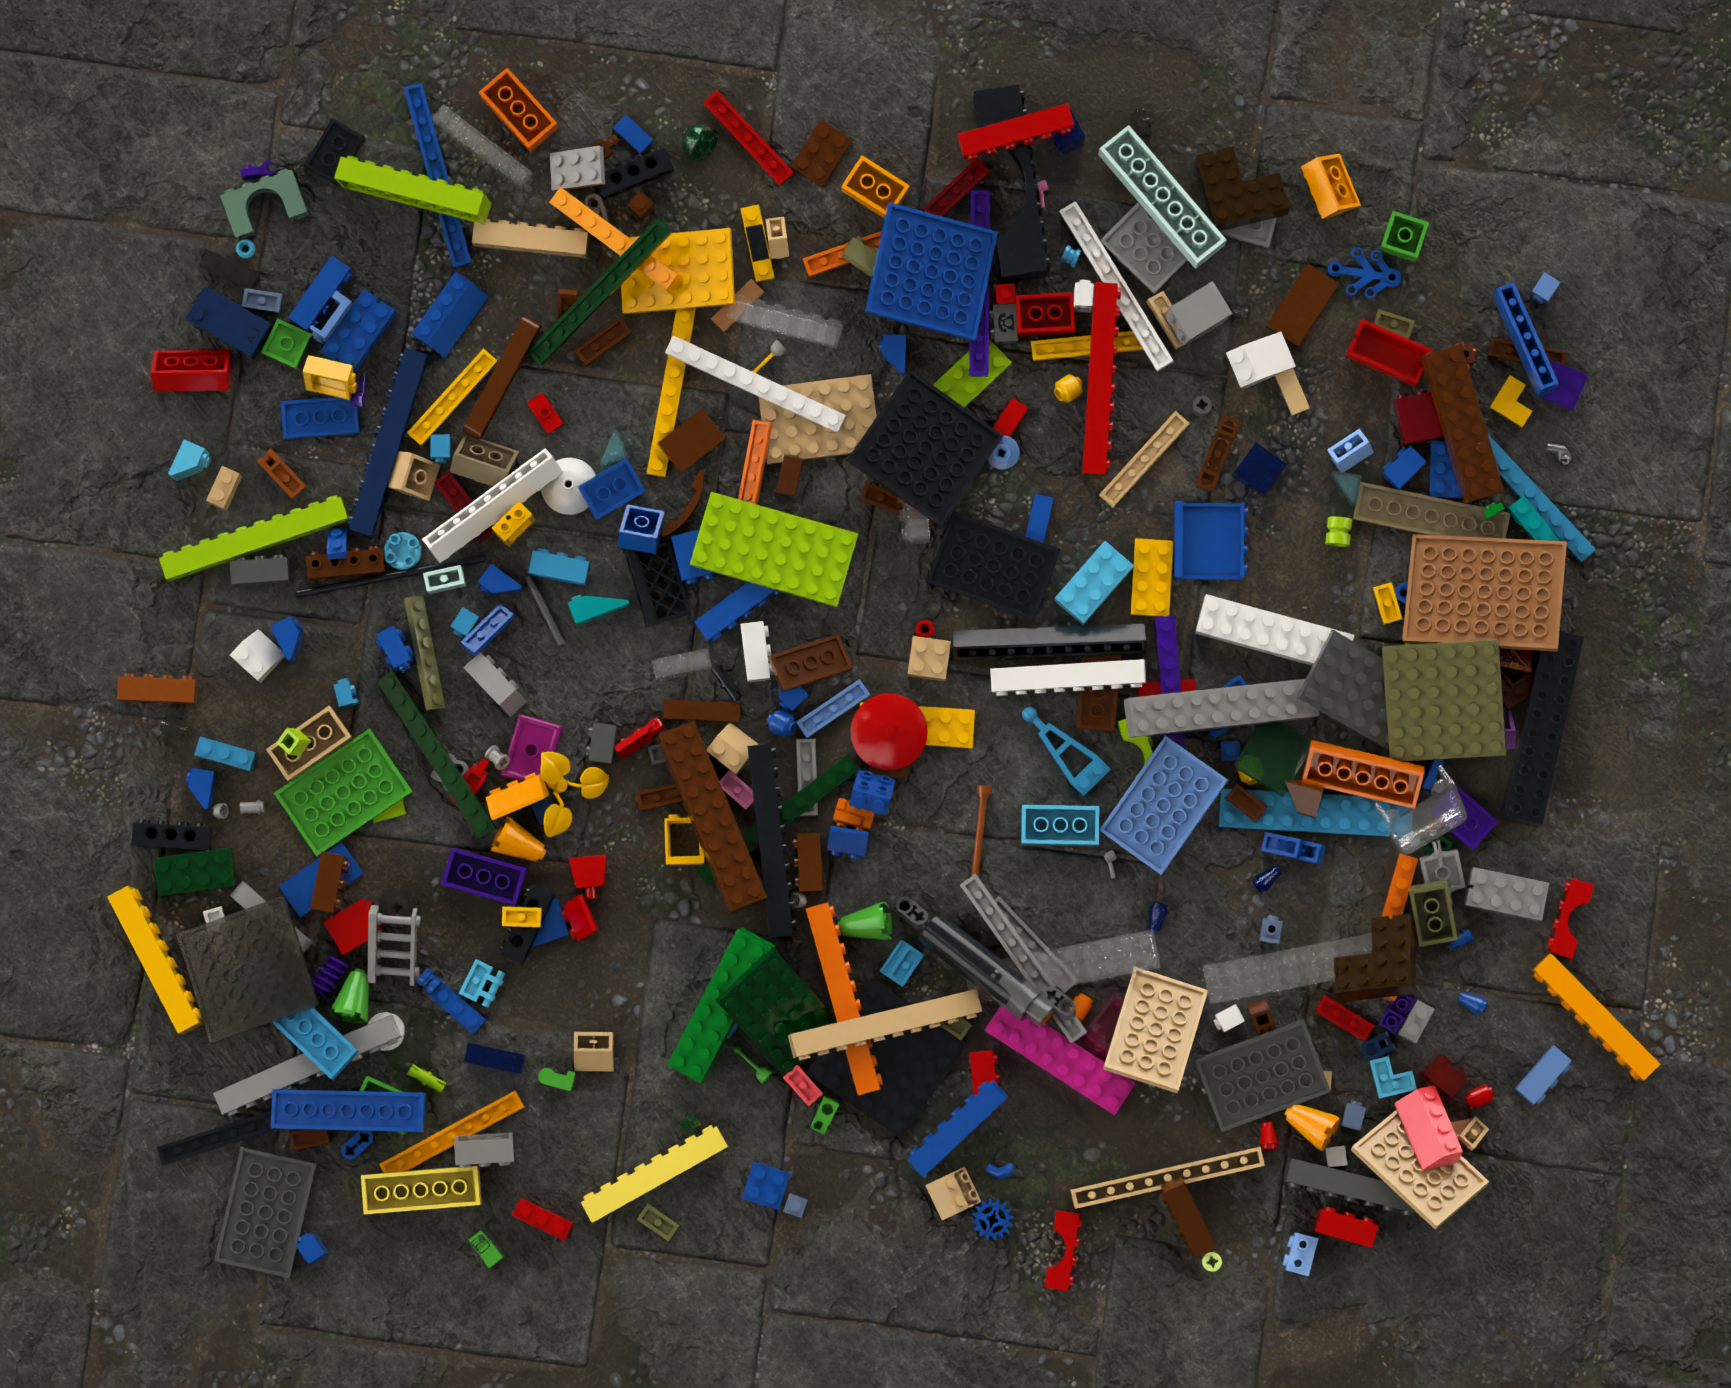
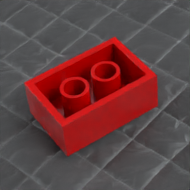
[1015,292,1075,337]
[1313,1206,1378,1248]

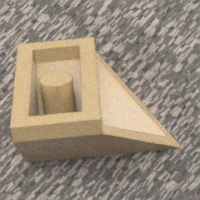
[1451,1116,1489,1151]

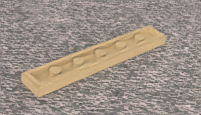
[1099,411,1190,508]

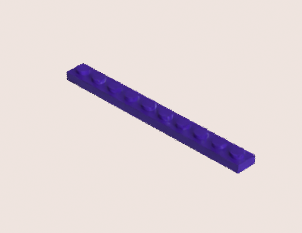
[969,190,990,377]

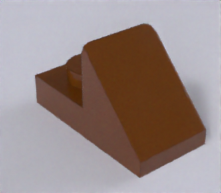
[558,289,579,320]

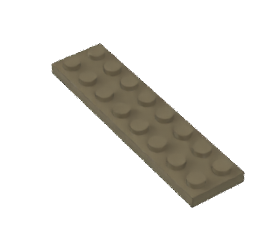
[1352,482,1511,539]

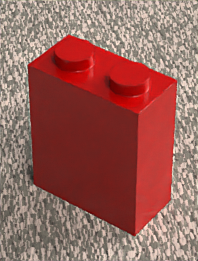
[324,898,385,956]

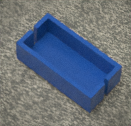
[320,289,397,374]

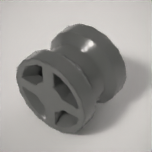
[1192,396,1212,417]

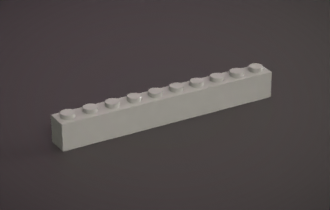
[213,1015,402,1116]

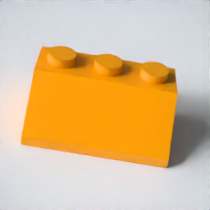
[1301,153,1361,219]
[486,772,550,820]

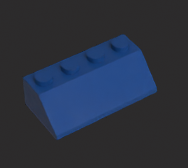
[412,272,489,358]

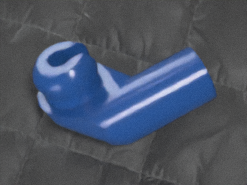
[985,1163,1015,1179]

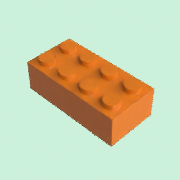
[479,68,559,153]

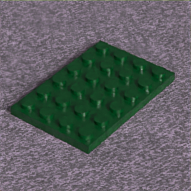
[715,948,837,1076]

